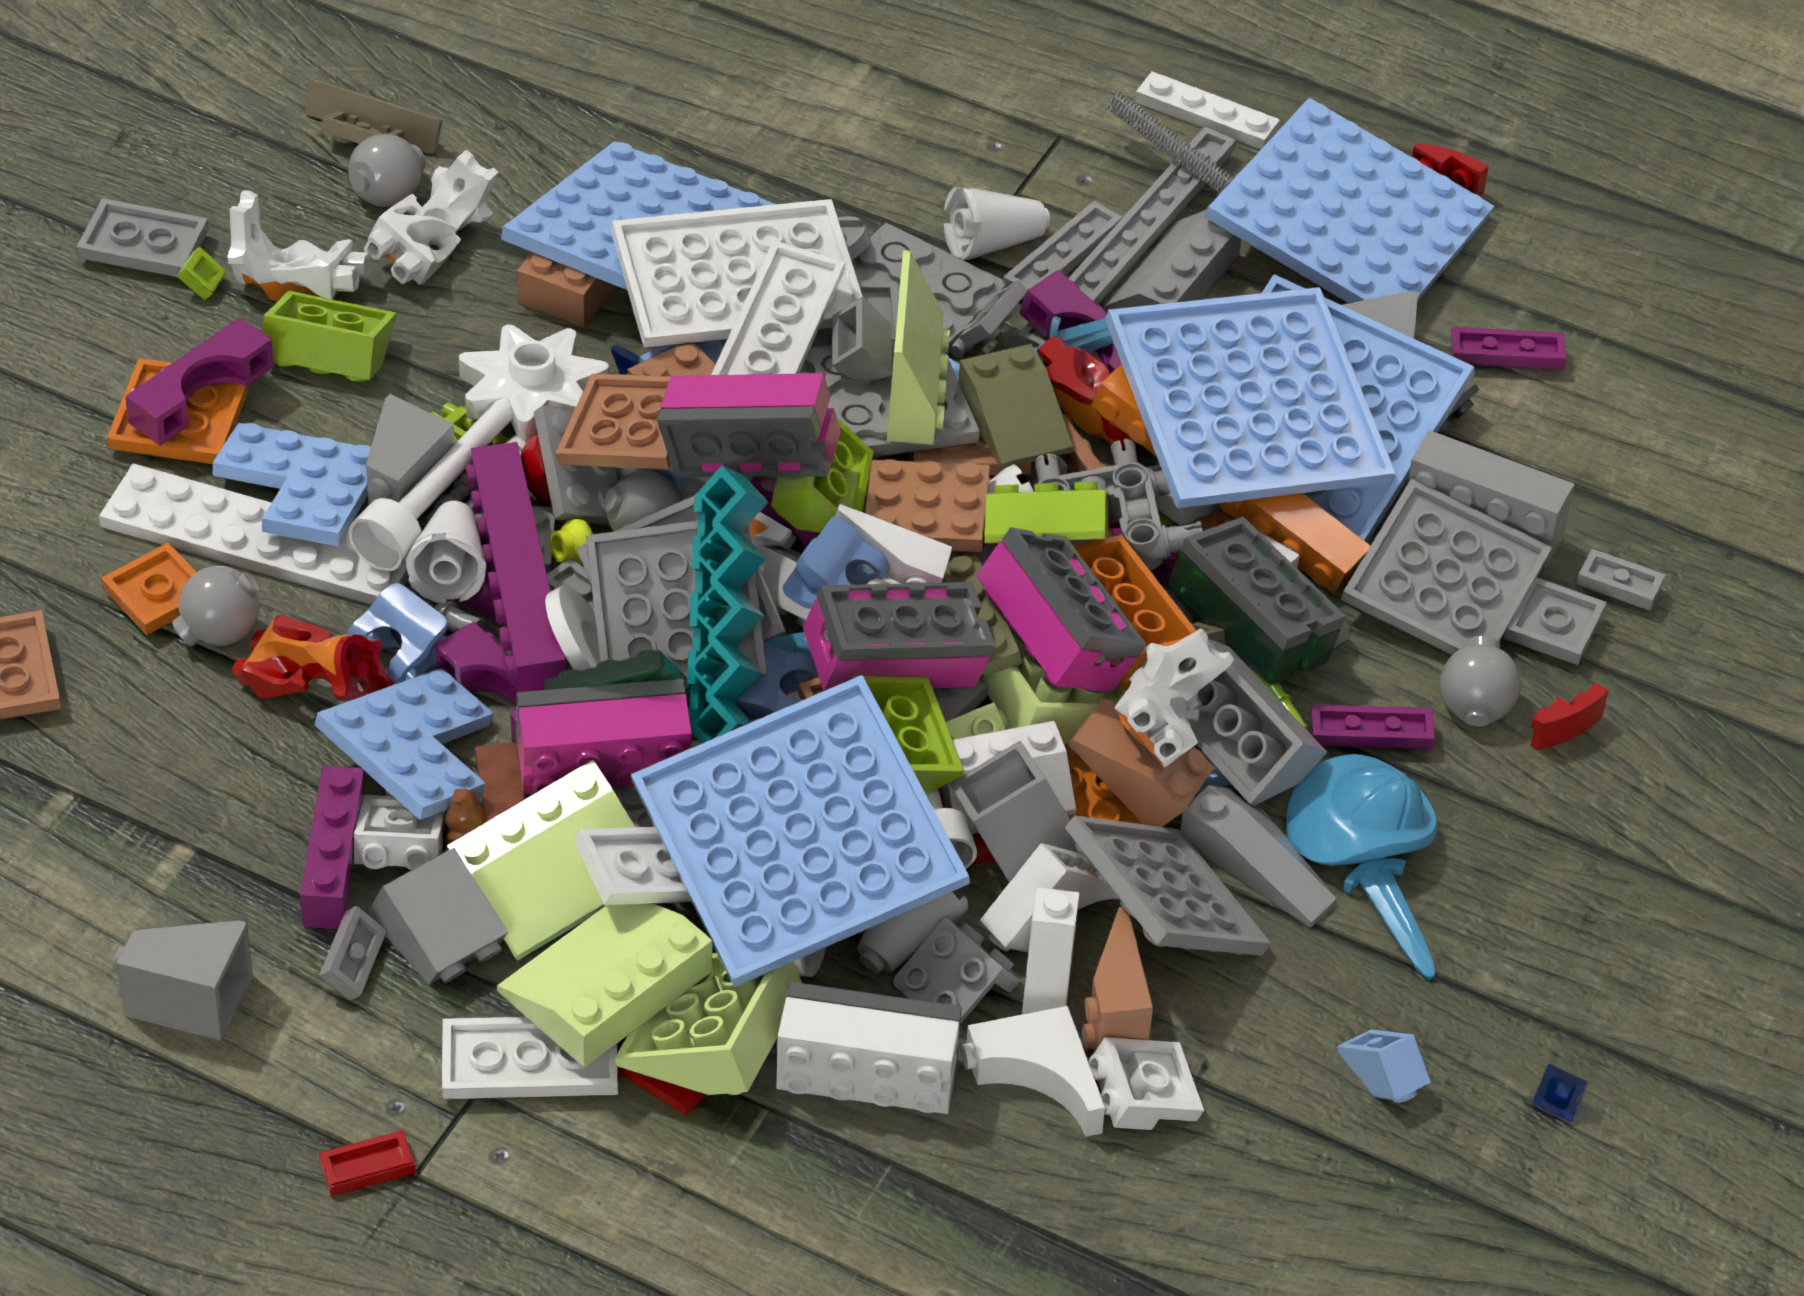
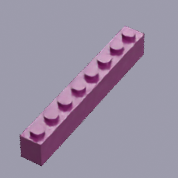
[465,442,568,692]

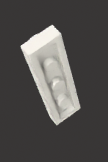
[1135,71,1280,150]

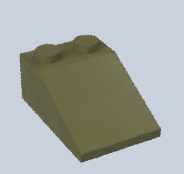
[958,344,1073,469]

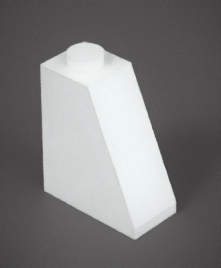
[1022,887,1080,1015]

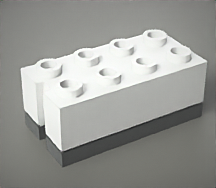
[776,982,962,1114]

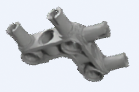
[1034,439,1203,570]

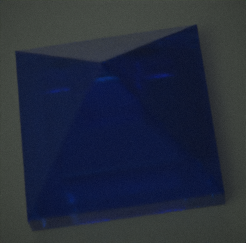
[611,344,640,375]
[1532,1064,1589,1122]

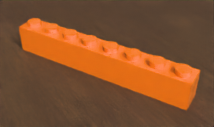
[1091,364,1370,595]

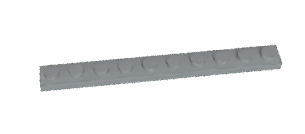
[1017,127,1236,347]

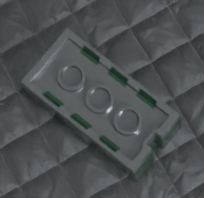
[1168,517,1346,686]

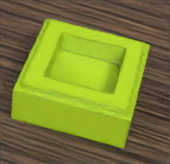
[176,247,227,300]

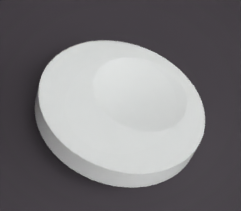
[545,585,603,686]

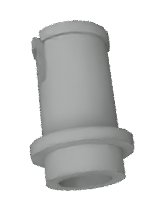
[435,601,485,633]

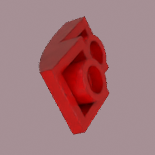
[1412,142,1489,196]
[1531,682,1609,750]

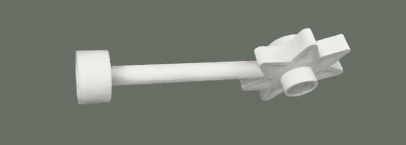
[348,325,609,571]

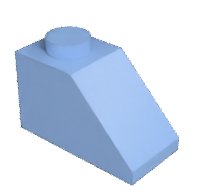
[1336,1029,1431,1103]

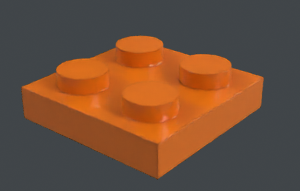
[101,542,196,635]

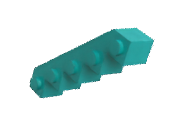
[687,466,768,744]

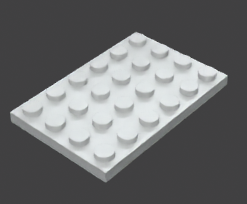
[611,199,863,348]

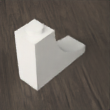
[980,843,1121,953]
[961,1006,1105,1137]

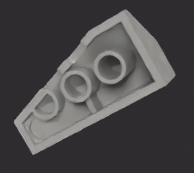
[1181,785,1337,928]

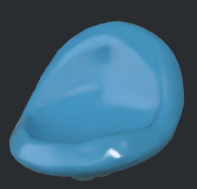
[1286,754,1438,866]

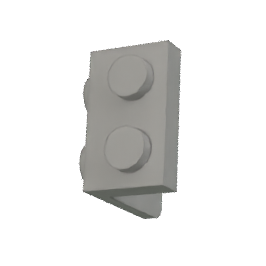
[893,917,1021,1023]

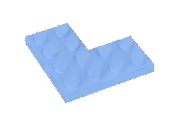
[213,423,371,546]
[315,668,494,820]

